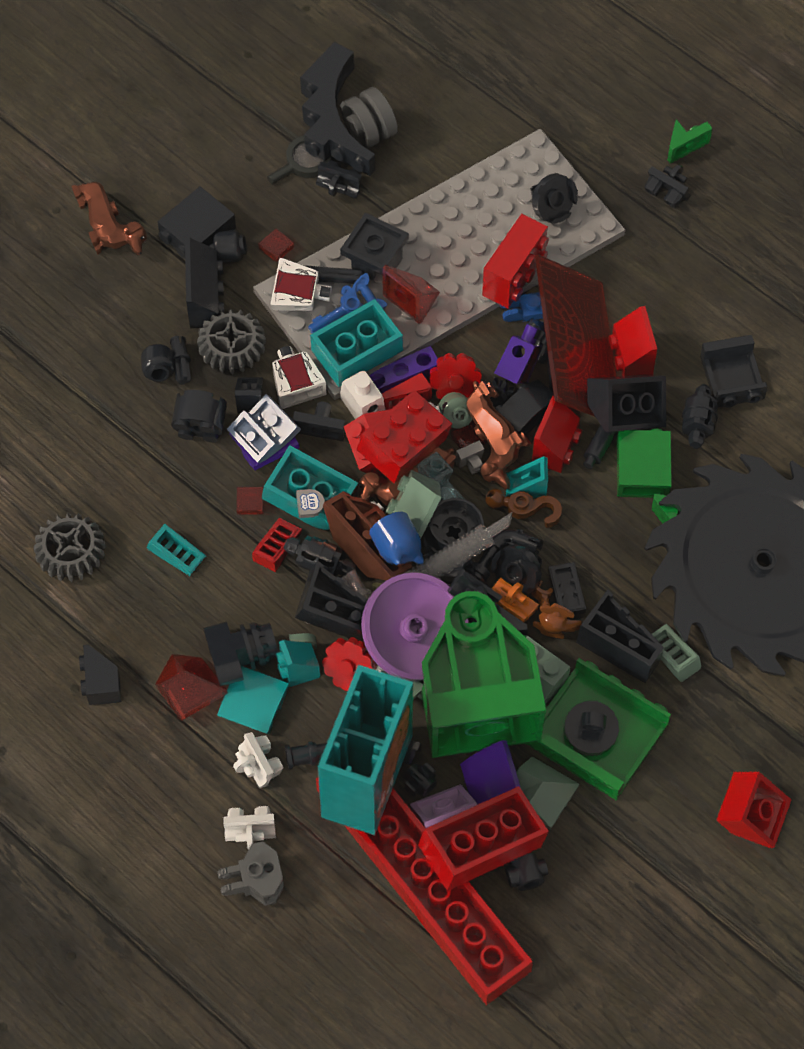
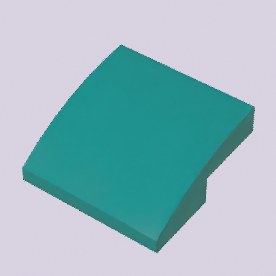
[217,666,290,734]

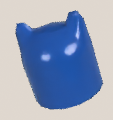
[369,511,424,565]

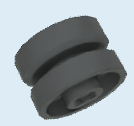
[341,87,397,149]

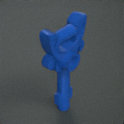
[308,273,388,334]

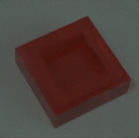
[259,229,294,262]
[451,420,487,449]
[237,487,263,515]

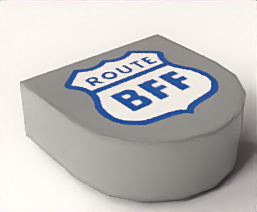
[296,489,325,518]

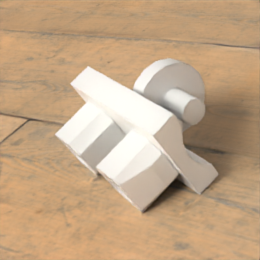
[233,732,283,789]
[224,806,276,849]

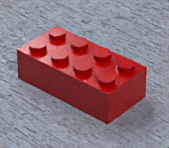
[418,786,549,891]

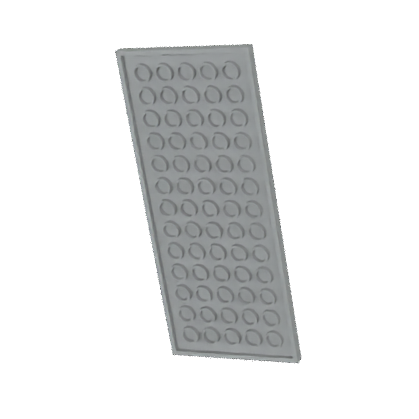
[253,129,625,400]

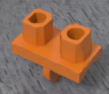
[492,578,539,622]

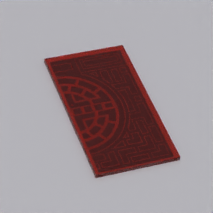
[535,254,616,417]

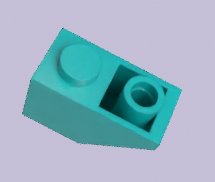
[276,640,320,687]

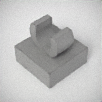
[455,440,484,475]

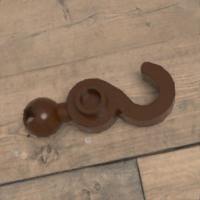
[485,489,562,528]

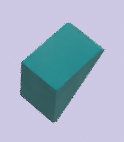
[506,456,548,498]

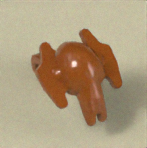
[531,581,582,639]

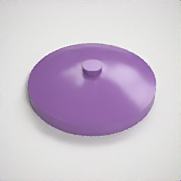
[361,573,468,681]

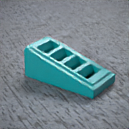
[147,524,206,576]

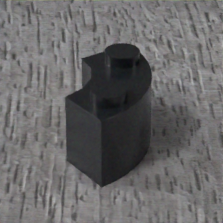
[495,380,557,436]

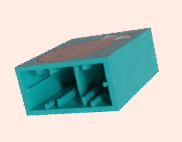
[318,665,413,835]

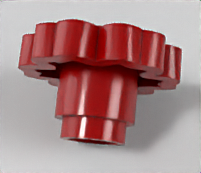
[429,353,482,399]
[322,637,377,691]

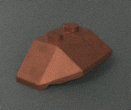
[323,491,412,581]

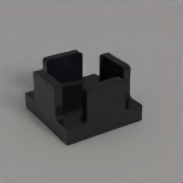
[340,213,409,280]

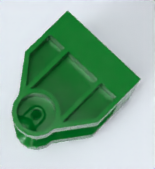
[422,591,546,758]

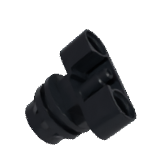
[203,621,278,686]

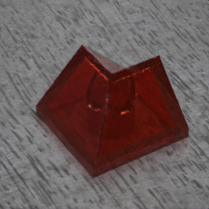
[382,265,440,324]
[155,654,228,721]

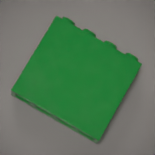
[525,658,671,801]

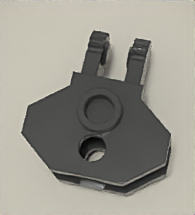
[217,842,284,905]

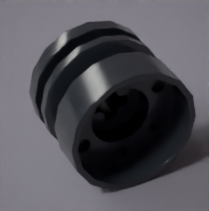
[424,498,484,559]

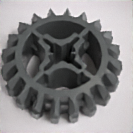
[197,308,266,375]
[33,512,106,582]

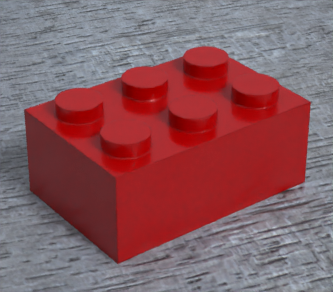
[482,213,549,309]
[356,390,452,484]

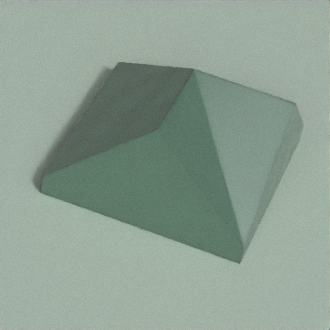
[516,757,579,830]

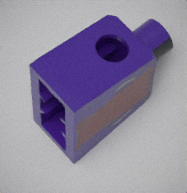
[494,324,542,384]

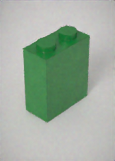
[617,429,671,498]

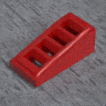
[382,373,432,410]
[252,518,302,572]

